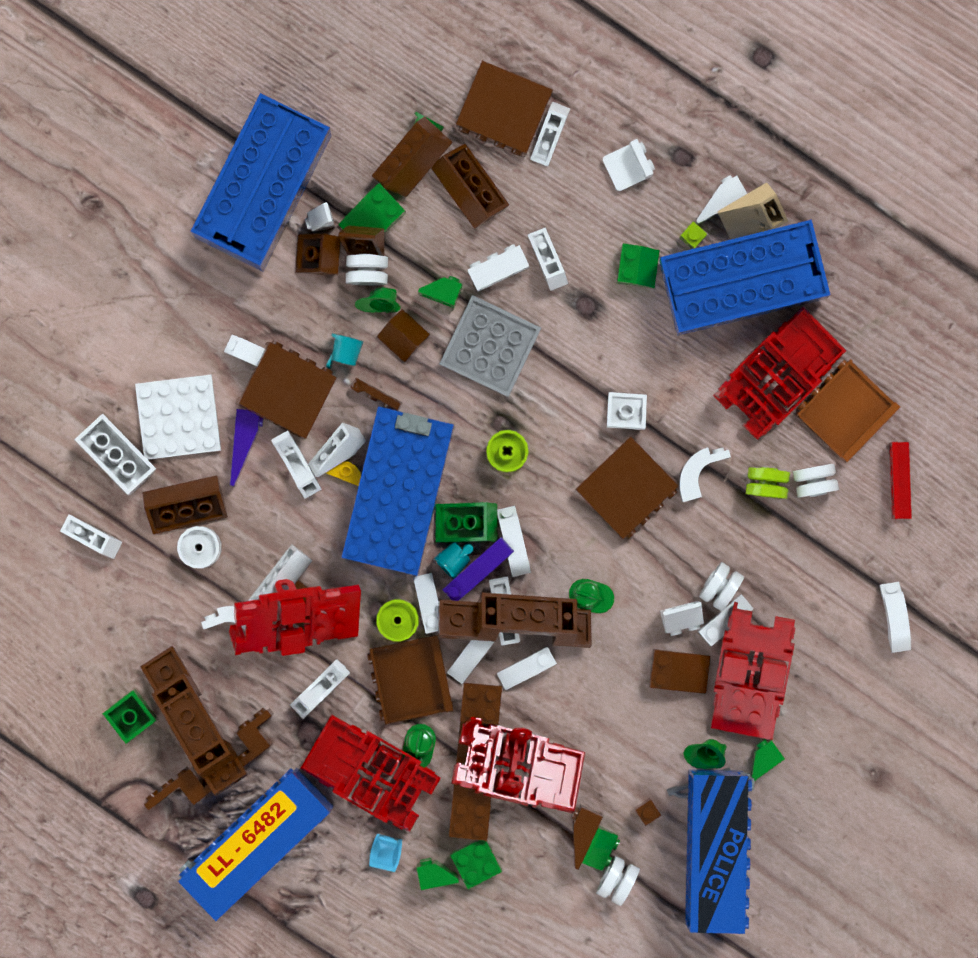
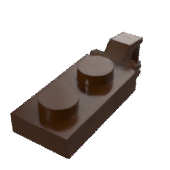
[350,377,402,410]

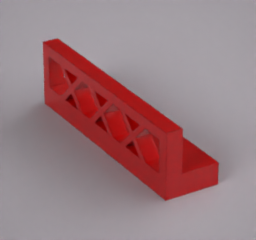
[889,442,912,519]

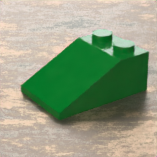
[338,183,406,234]
[436,502,497,542]

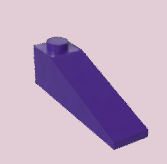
[230,409,264,486]
[442,537,514,601]

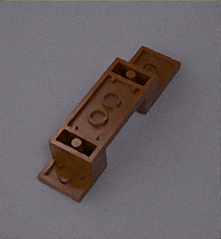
[438,592,592,648]
[140,646,248,796]
[449,682,502,841]
[144,708,274,811]

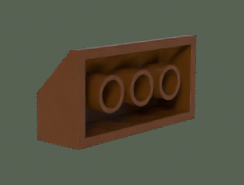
[372,116,453,197]
[431,144,509,229]
[142,475,228,535]

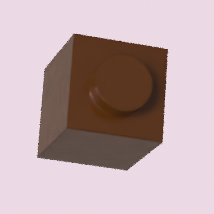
[634,798,662,826]

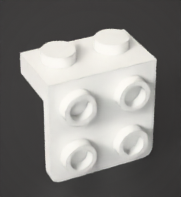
[603,139,655,191]

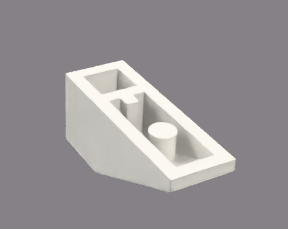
[530,102,570,166]
[695,175,747,225]
[305,202,335,233]
[528,228,568,291]
[308,423,366,477]
[60,515,122,559]
[413,573,439,634]
[698,594,754,646]
[447,640,494,684]
[497,646,557,690]

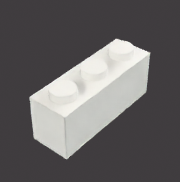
[468,244,529,292]

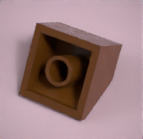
[295,234,340,275]

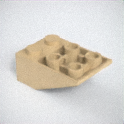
[717,183,788,240]

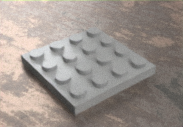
[439,295,541,397]

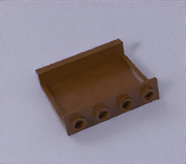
[456,60,553,157]
[235,340,337,439]
[575,436,678,539]
[367,635,453,725]

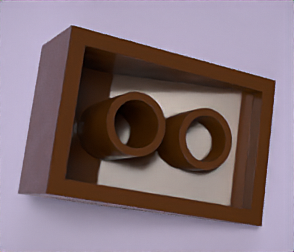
[649,649,711,694]
[571,804,603,870]

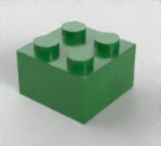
[102,689,159,744]
[450,840,502,889]

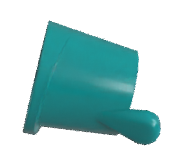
[326,333,364,369]
[434,542,473,580]

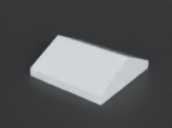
[607,392,647,430]

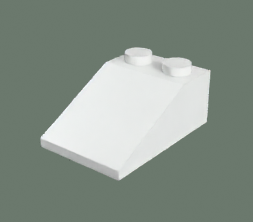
[660,601,704,636]

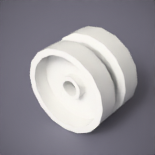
[346,254,388,286]
[793,464,839,498]
[177,526,222,568]
[699,562,744,612]
[596,856,640,906]

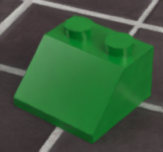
[617,243,660,288]
[418,276,462,309]
[582,826,620,871]
[416,858,459,890]

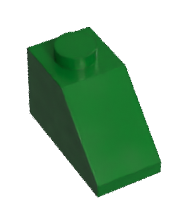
[750,739,785,781]

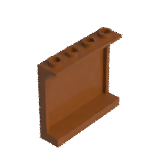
[796,359,900,463]

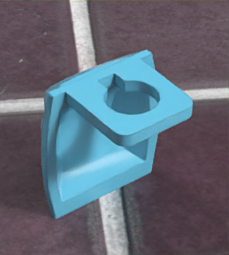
[369,834,402,872]

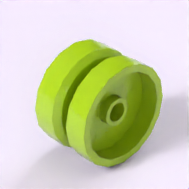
[486,430,529,473]
[745,467,790,499]
[376,599,419,642]

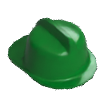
[355,287,401,313]
[569,579,614,614]
[402,724,436,768]
[683,739,727,769]

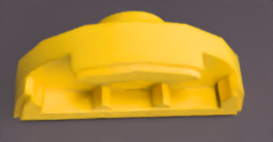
[326,461,361,486]

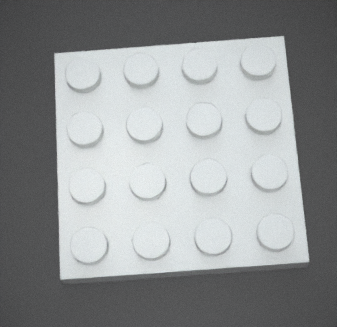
[135,375,221,460]

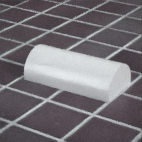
[74,414,156,496]
[248,544,312,601]

